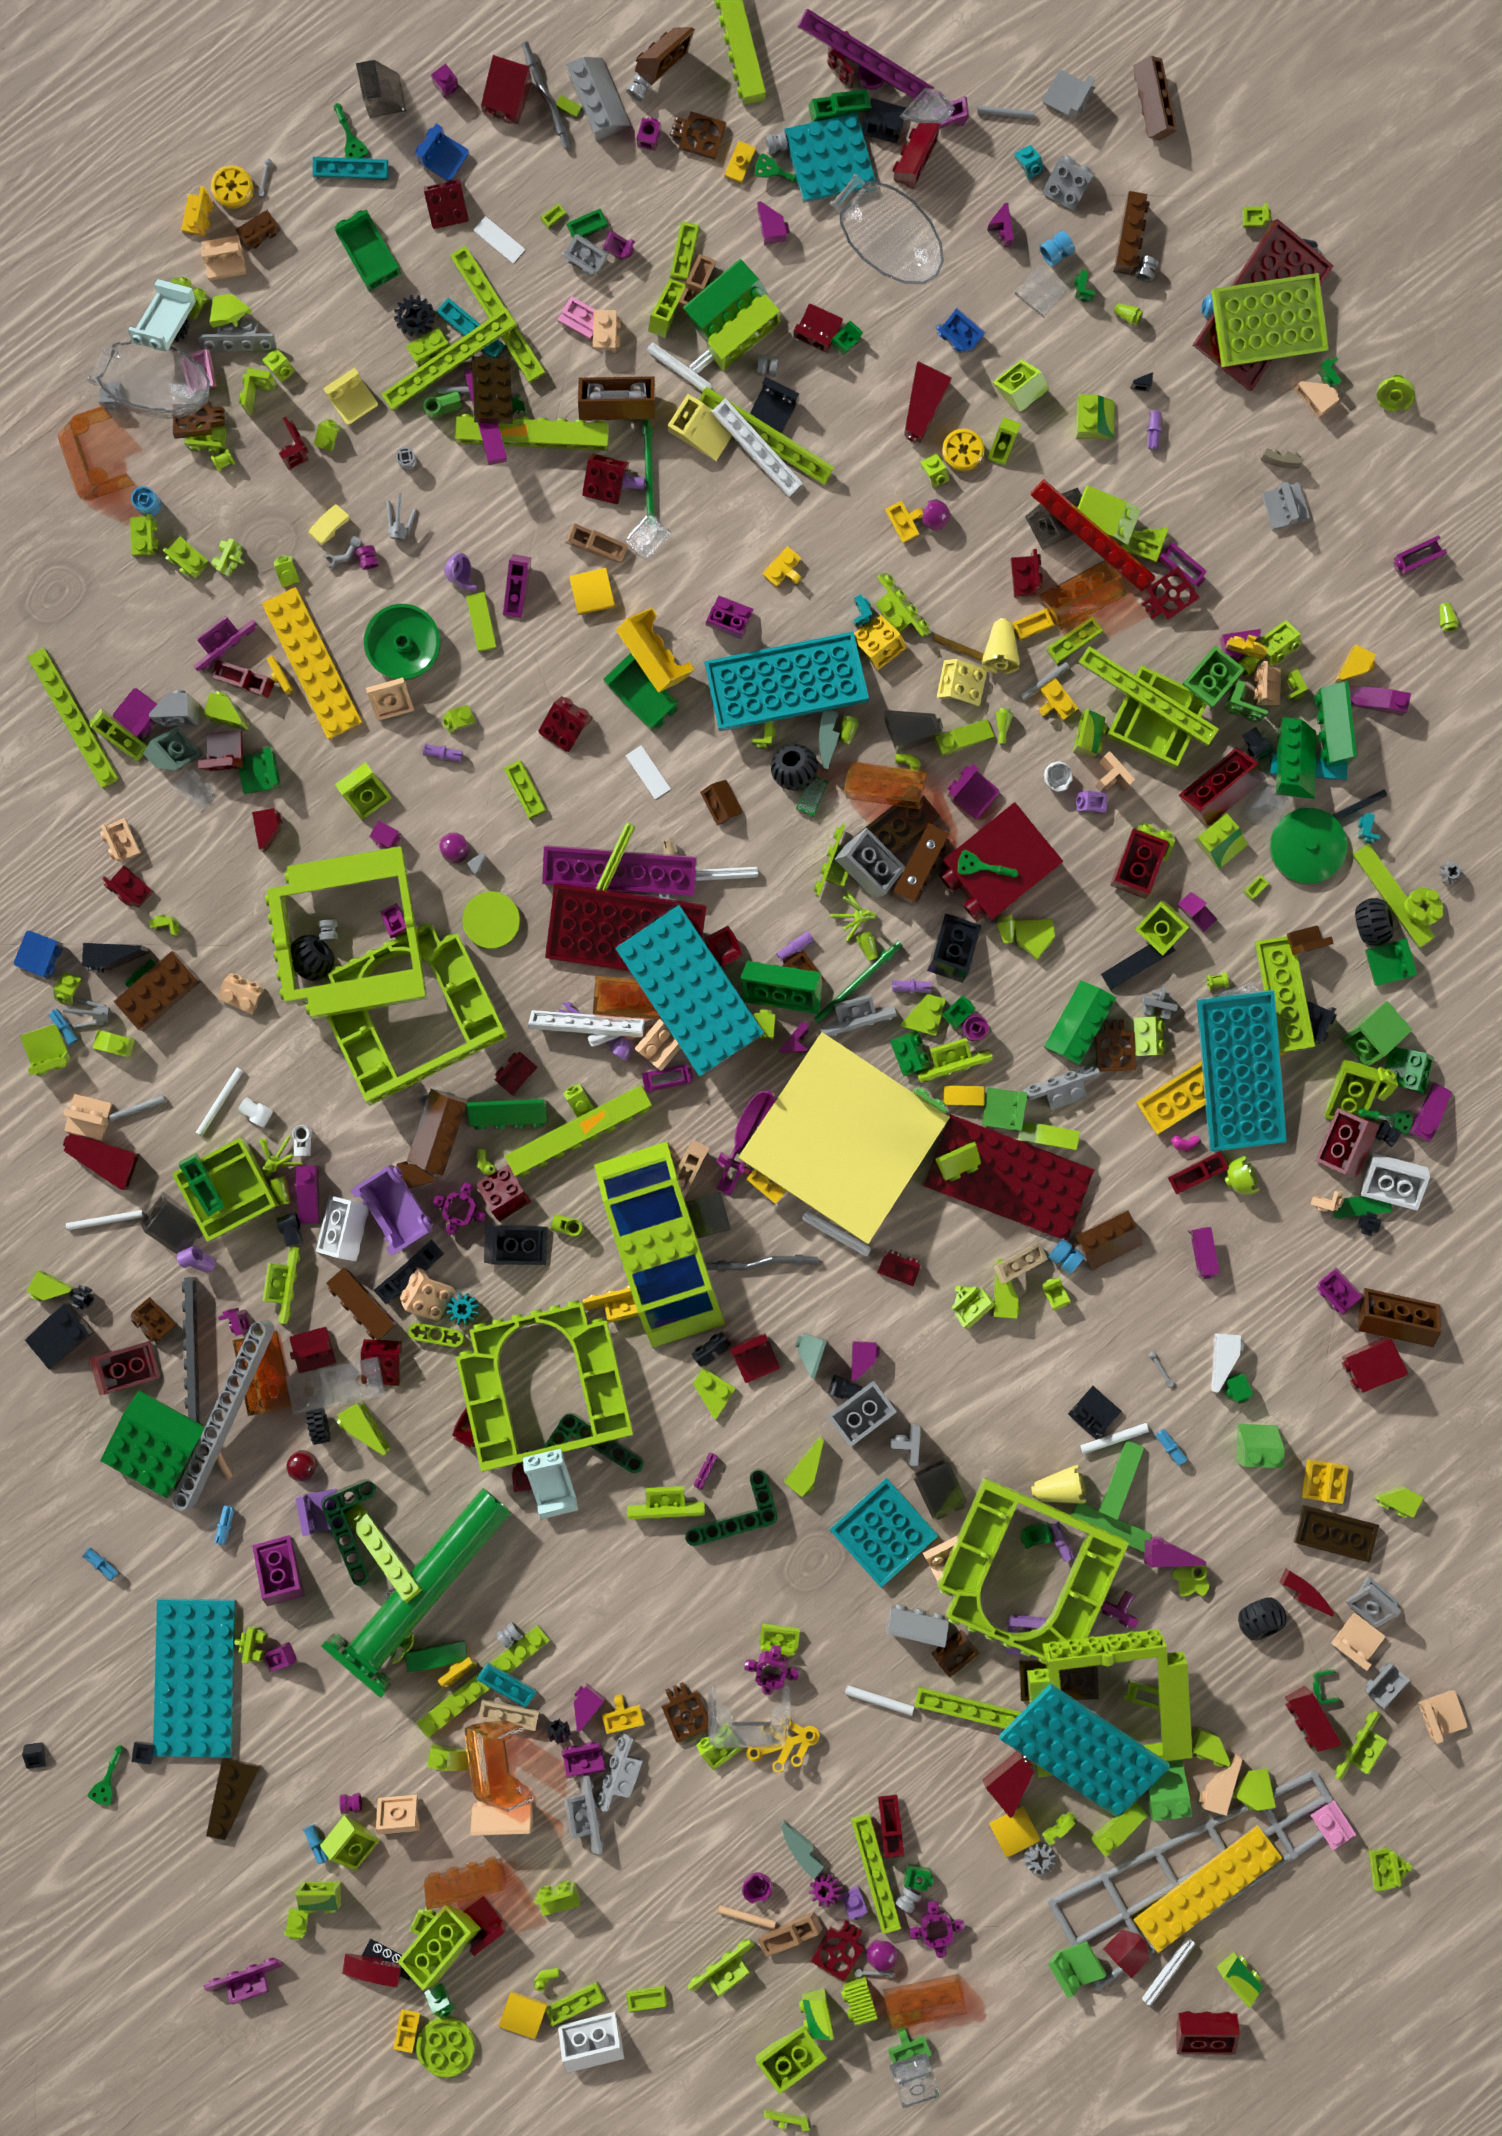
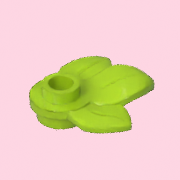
[1171,1565,1209,1597]
[390,1633,415,1664]

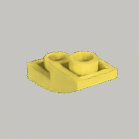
[308,504,349,545]

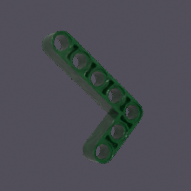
[542,1412,644,1473]
[685,1468,777,1546]
[321,1479,376,1586]

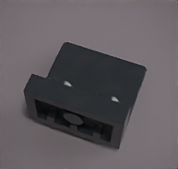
[749,377,800,433]
[1307,1001,1337,1045]

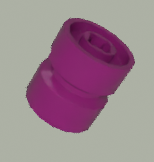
[962,1015,989,1042]

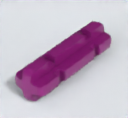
[694,1453,718,1490]

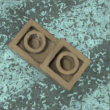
[1260,448,1304,468]

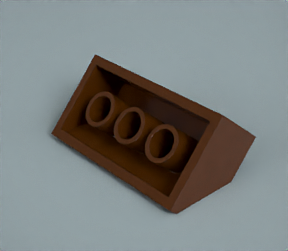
[407,1088,467,1176]
[1358,1288,1441,1348]

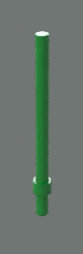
[641,419,655,526]
[814,941,903,1024]

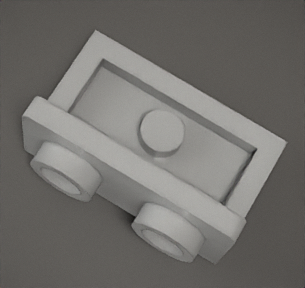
[562,234,609,276]
[1365,1662,1410,1710]

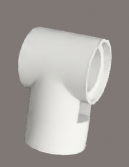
[238,1097,274,1128]
[292,1125,313,1156]

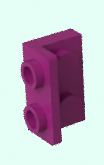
[218,1307,250,1336]

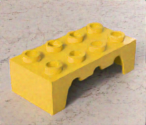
[616,607,695,693]

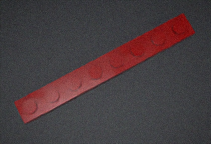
[1030,479,1155,592]

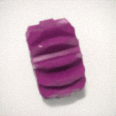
[809,1873,842,1908]

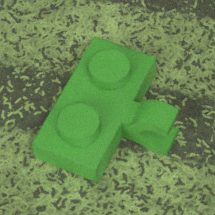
[888,2026,932,2070]

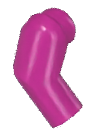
[1171,1135,1201,1152]

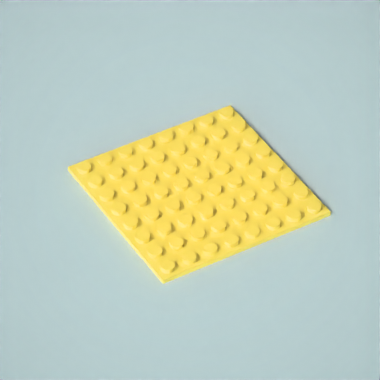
[738,1032,950,1245]

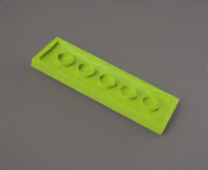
[1254,936,1315,1053]

